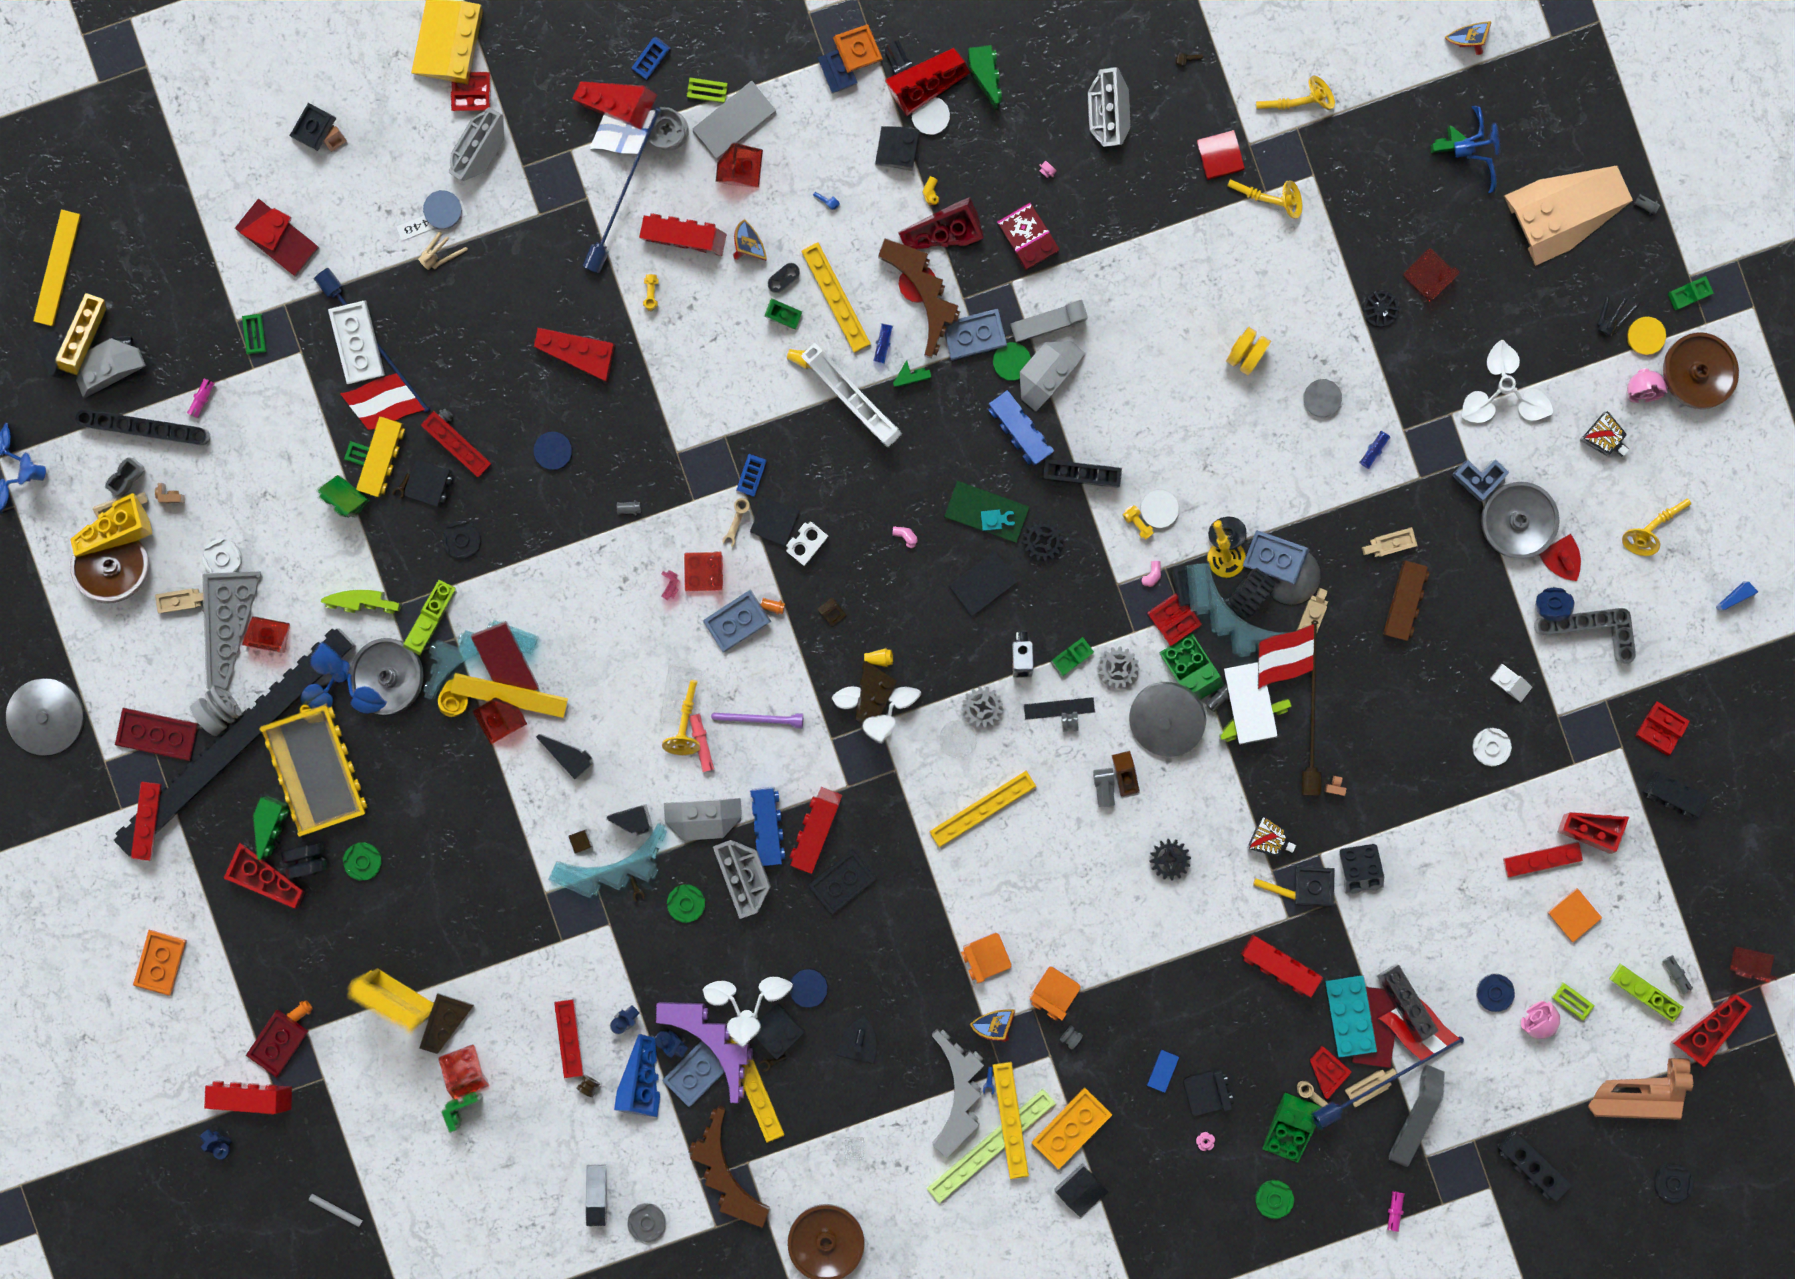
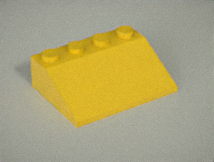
[411,0,483,84]

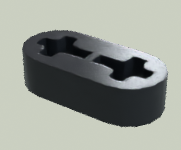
[768,263,800,293]

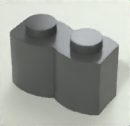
[105,457,144,497]

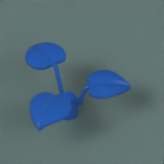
[1454,106,1500,193]
[0,423,46,514]
[301,643,387,713]

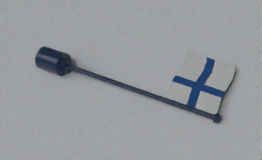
[583,107,662,273]

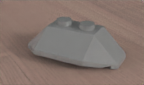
[1088,67,1131,147]
[449,107,504,181]
[76,339,146,398]
[1020,341,1085,412]
[664,798,742,840]
[713,840,771,919]

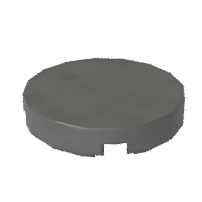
[1303,379,1342,417]
[627,1203,666,1242]

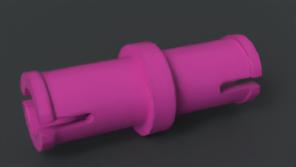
[187,378,215,418]
[1387,1191,1405,1232]

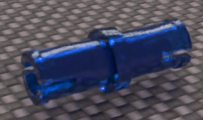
[873,323,893,363]
[1359,431,1391,469]

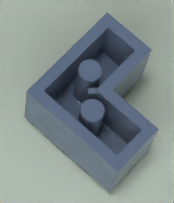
[1452,459,1510,501]

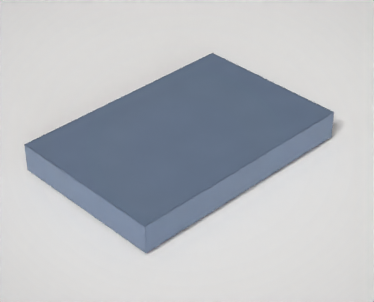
[944,309,1007,361]
[1243,530,1310,585]
[703,589,771,653]
[662,1041,725,1107]

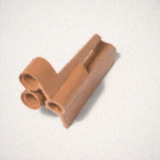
[1588,1058,1693,1120]

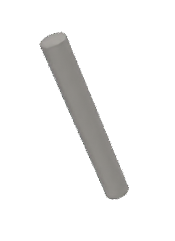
[309,1194,363,1227]

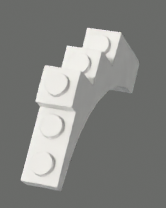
[801,343,902,447]

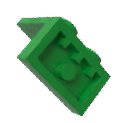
[441,1091,482,1133]

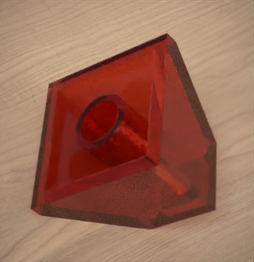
[715,143,763,188]
[472,697,527,744]

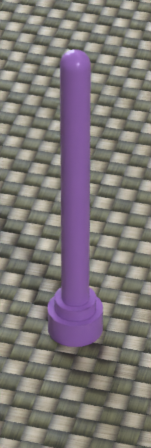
[711,713,803,729]

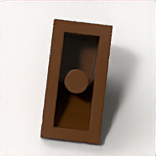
[1111,751,1140,797]

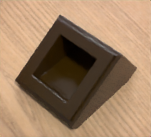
[818,598,847,627]
[568,829,593,854]

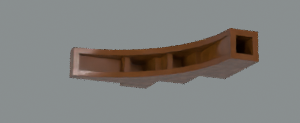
[878,238,961,359]
[688,1105,770,1228]

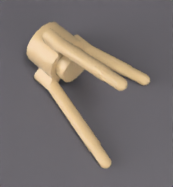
[418,232,468,270]

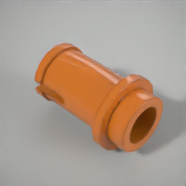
[761,597,785,615]
[287,1000,313,1022]

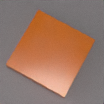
[833,24,883,73]
[1547,888,1602,942]

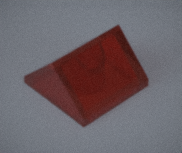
[242,616,290,653]

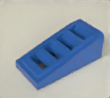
[631,37,671,80]
[736,454,767,497]
[1716,581,1758,610]

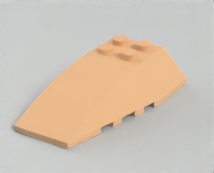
[1504,166,1633,266]

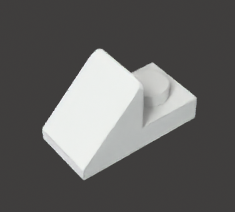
[1490,664,1532,702]

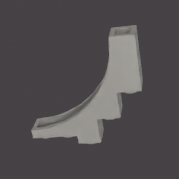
[932,1029,984,1158]

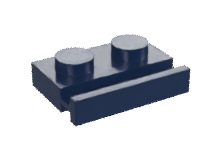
[817,49,858,94]

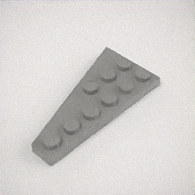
[202,571,261,689]

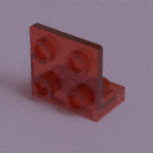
[1403,248,1460,302]
[684,552,723,591]
[1730,946,1777,983]
[438,1045,489,1099]

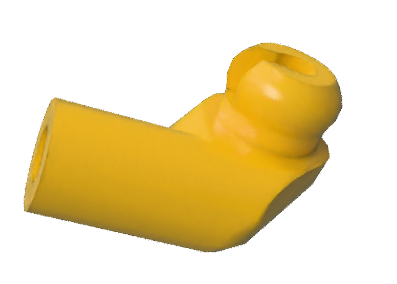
[922,176,939,205]

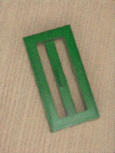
[242,314,267,354]
[344,441,370,466]

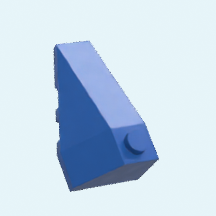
[614,1034,660,1117]

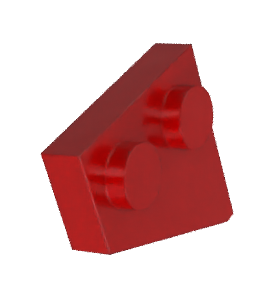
[240,208,292,251]

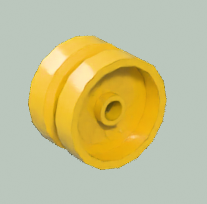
[1226,326,1271,376]

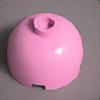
[1627,369,1668,403]
[1521,1001,1561,1039]

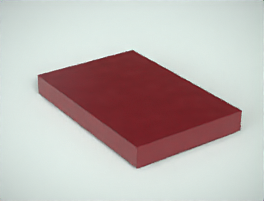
[245,1009,309,1077]

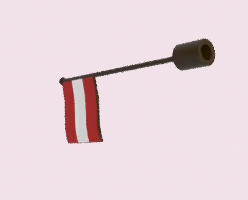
[1257,620,1321,795]

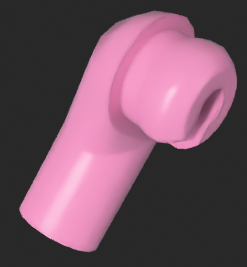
[892,526,918,548]
[1142,561,1161,587]

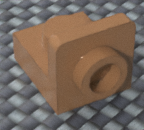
[155,483,185,503]

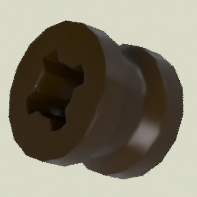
[576,1075,600,1098]

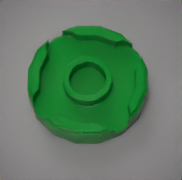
[993,342,1031,381]
[343,842,382,881]
[667,884,705,923]
[1255,1180,1294,1219]

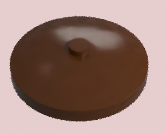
[1663,332,1739,409]
[70,540,149,604]
[788,1204,864,1279]

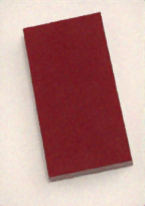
[235,198,319,277]
[471,621,539,691]
[115,708,199,761]
[1352,986,1396,1068]

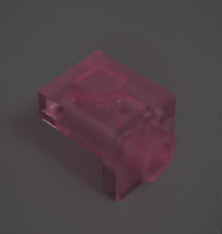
[661,570,680,600]

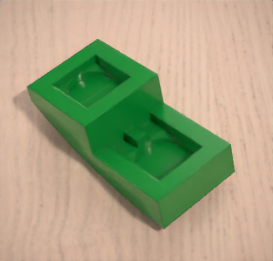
[1668,276,1714,310]
[1050,637,1094,677]

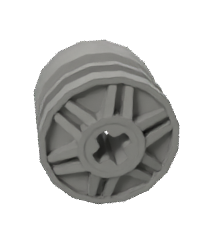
[648,107,689,151]
[190,684,242,736]

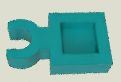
[981,510,1015,531]

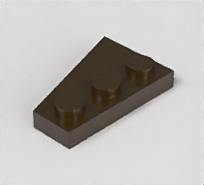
[855,661,897,724]
[419,993,474,1054]

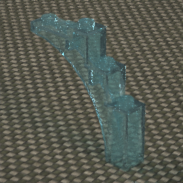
[1186,563,1284,657]
[423,620,539,700]
[548,822,667,898]

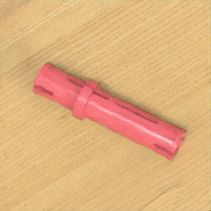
[689,713,714,772]

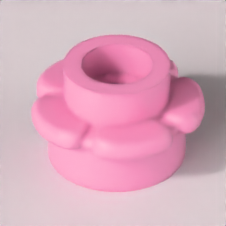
[1040,161,1057,178]
[1196,1132,1215,1151]

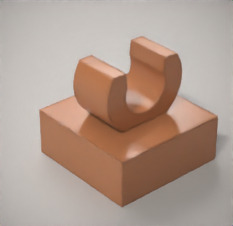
[323,125,347,152]
[1324,776,1347,796]

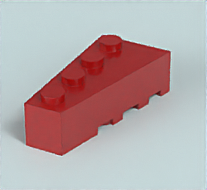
[534,328,615,383]

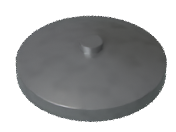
[1481,482,1560,559]
[349,638,423,715]
[6,679,84,755]
[1129,682,1206,757]

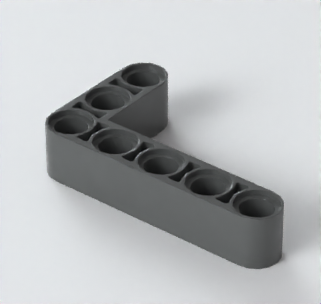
[1534,608,1636,663]
[1389,1064,1445,1167]

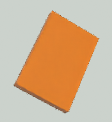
[133,930,187,996]

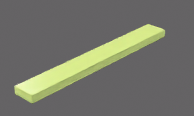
[927,1089,1056,1203]

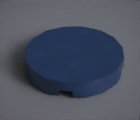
[534,432,572,470]
[1535,587,1575,621]
[790,969,828,1008]
[1476,974,1515,1012]

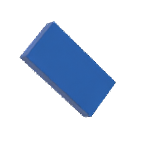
[1147,1049,1179,1093]

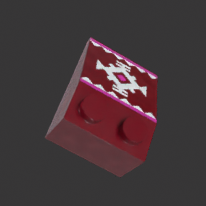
[997,202,1060,271]

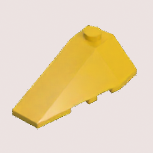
[70,493,153,557]

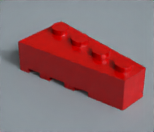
[885,48,970,116]
[572,82,657,130]
[639,213,727,256]
[789,787,842,874]
[224,843,305,909]
[1241,935,1323,997]
[1671,994,1752,1067]
[204,1081,292,1114]

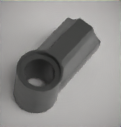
[1093,768,1115,807]

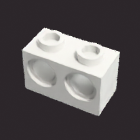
[786,521,829,566]

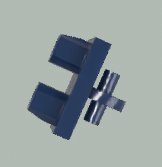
[610,1005,640,1034]
[655,1030,687,1058]
[199,1129,232,1160]

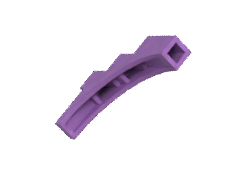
[656,1002,753,1103]

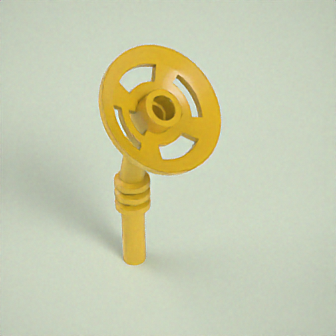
[1256,75,1335,110]
[1227,179,1302,219]
[1622,498,1691,556]
[1207,521,1246,578]
[662,680,700,755]

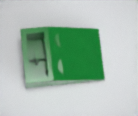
[968,45,1002,109]
[317,475,370,518]
[1159,633,1224,700]
[253,796,290,860]
[1262,1093,1321,1163]

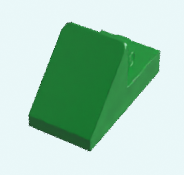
[1430,126,1471,153]
[764,298,802,330]
[893,360,931,388]

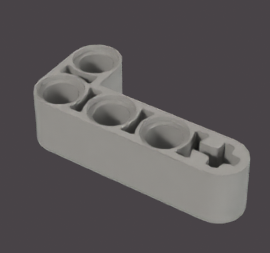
[1010,300,1088,343]

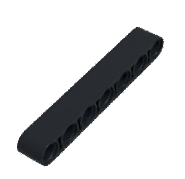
[75,409,210,445]

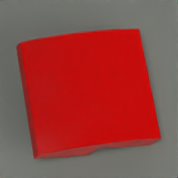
[451,72,491,111]
[1197,130,1244,180]
[1147,593,1202,646]
[1635,701,1690,756]

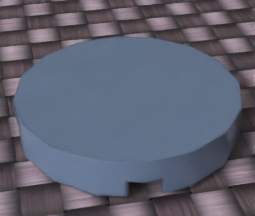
[423,190,462,229]

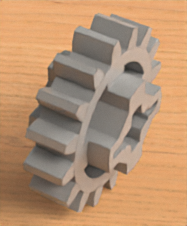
[1097,646,1139,688]
[962,686,1003,728]

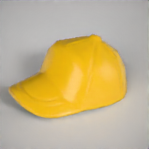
[438,679,468,717]

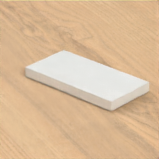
[328,300,385,384]
[1224,663,1277,744]

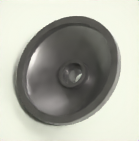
[1267,552,1321,604]

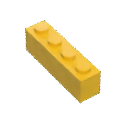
[56,293,106,375]
[356,417,405,497]

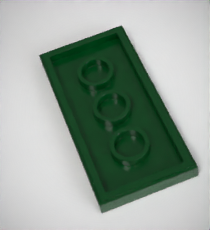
[944,481,1029,543]

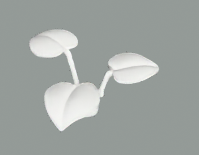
[1461,340,1553,423]
[832,687,921,743]
[703,977,793,1047]

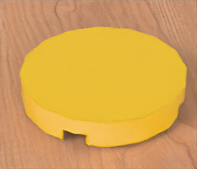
[1627,317,1666,355]

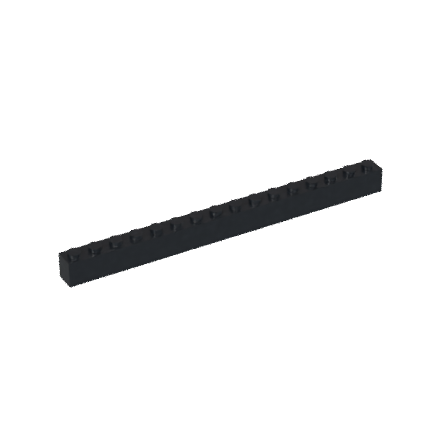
[114,628,355,857]

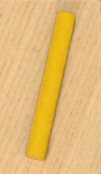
[1253,878,1295,900]

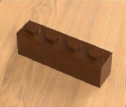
[1383,561,1429,641]

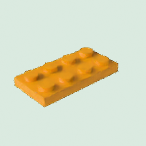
[1031,1087,1112,1169]

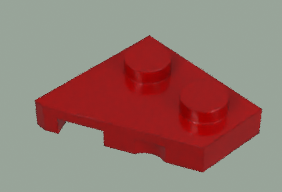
[1310,1046,1351,1099]

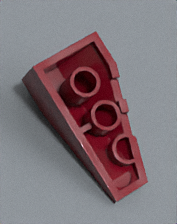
[898,197,984,249]

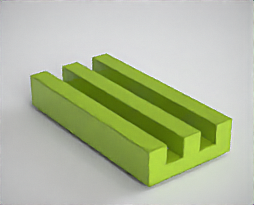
[687,78,728,103]
[1552,982,1595,1021]

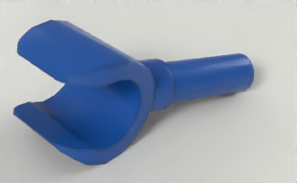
[813,192,840,210]
[983,1067,994,1095]

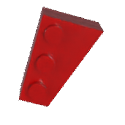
[1557,812,1630,854]

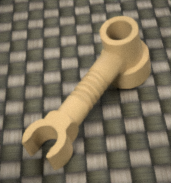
[723,498,750,547]
[1297,1081,1328,1107]

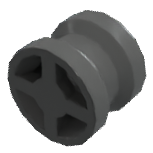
[1061,712,1078,732]
[1060,1026,1083,1050]

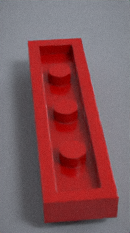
[421,411,491,477]
[131,782,162,861]
[1503,842,1583,877]
[554,999,584,1078]

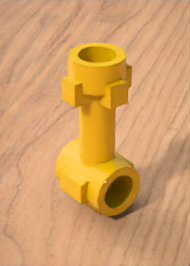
[643,274,659,311]
[1122,505,1154,540]

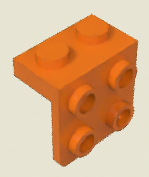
[961,933,1011,983]
[1029,966,1081,1020]

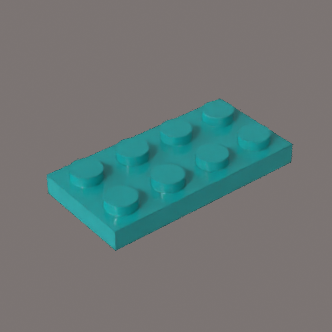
[1325,975,1377,1057]

